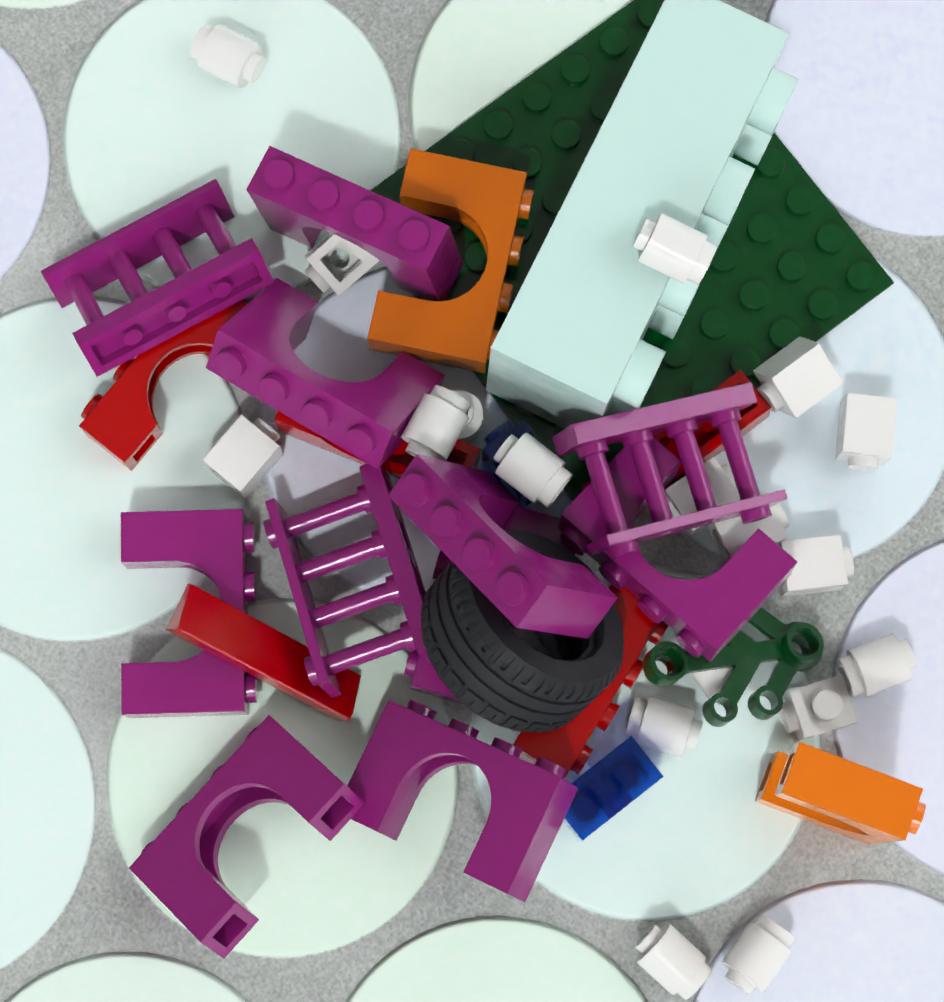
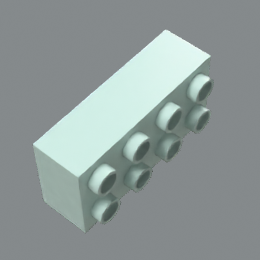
[486,0,799,428]

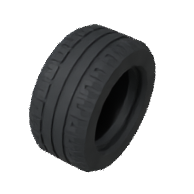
[420,530,624,732]

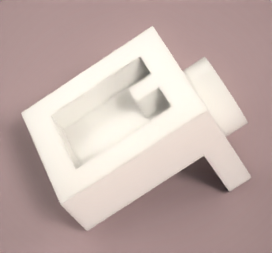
[780,674,858,741]

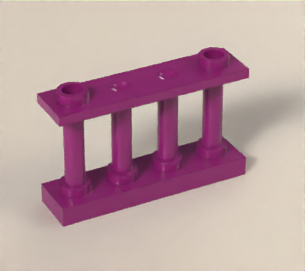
[41,179,274,377]
[552,382,788,559]
[263,464,431,698]

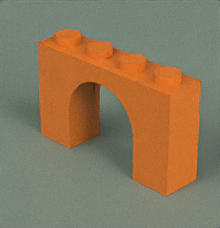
[367,148,534,373]
[755,742,926,845]

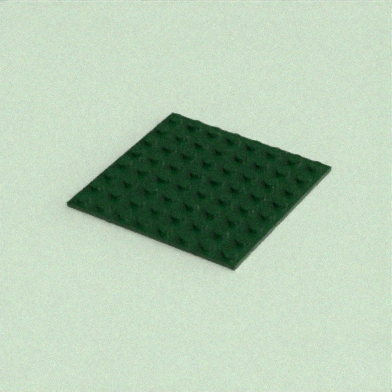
[370,0,894,501]

